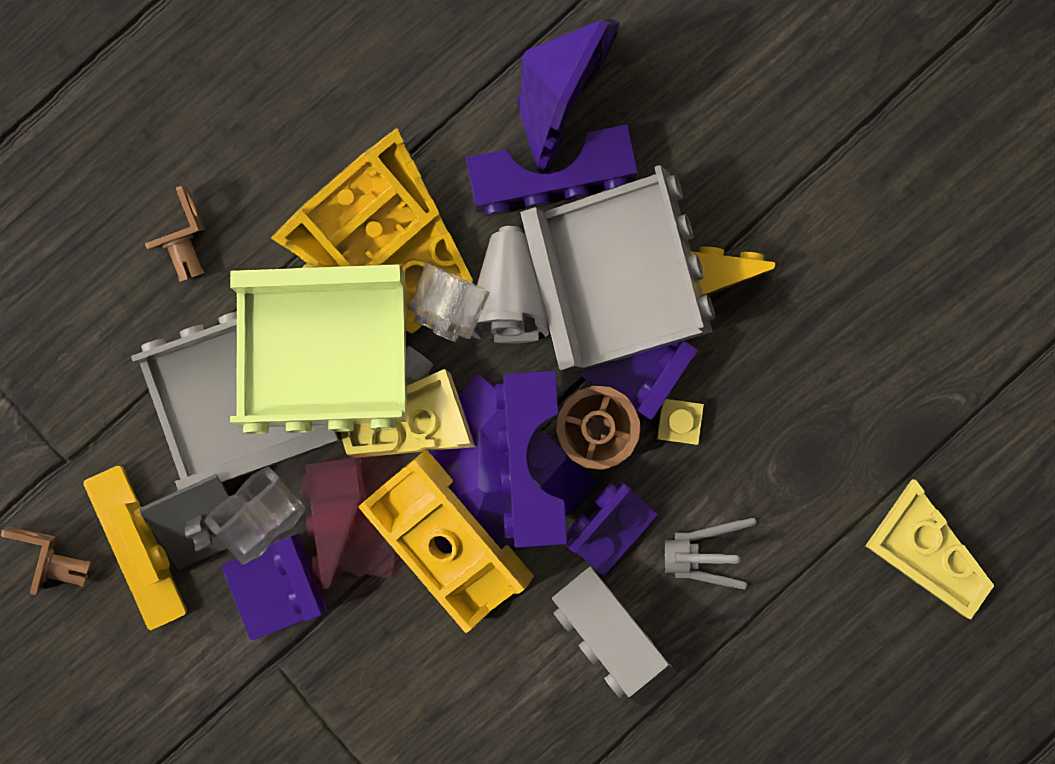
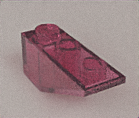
[301,457,366,589]

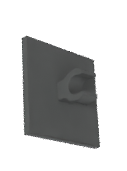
[140,474,253,570]

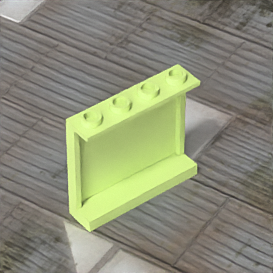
[230,264,407,435]

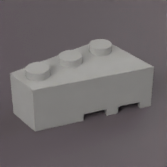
[552,567,678,705]

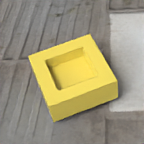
[656,399,704,445]

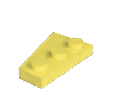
[340,369,476,458]
[865,480,994,620]

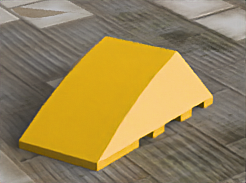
[271,128,473,334]

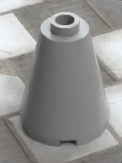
[467,226,549,343]

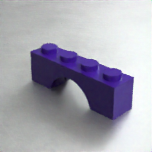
[466,125,637,216]
[495,371,567,548]

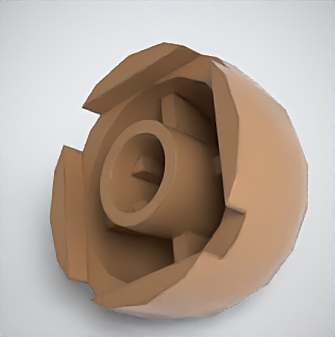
[556,386,640,469]

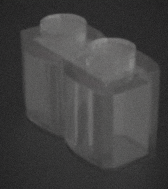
[407,263,490,342]
[204,466,306,565]

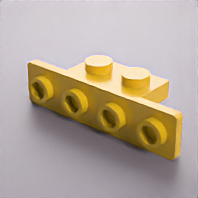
[84,466,187,630]

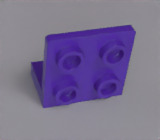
[581,341,697,421]
[566,482,658,576]
[222,534,328,640]

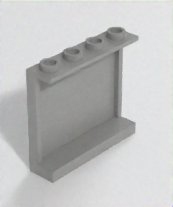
[520,165,715,374]
[131,311,342,491]

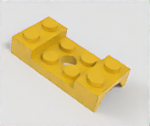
[358,449,534,633]

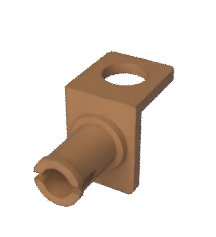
[145,185,205,282]
[1,526,91,595]

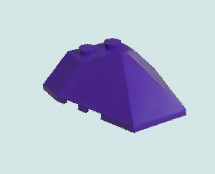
[517,19,620,174]
[429,374,599,553]

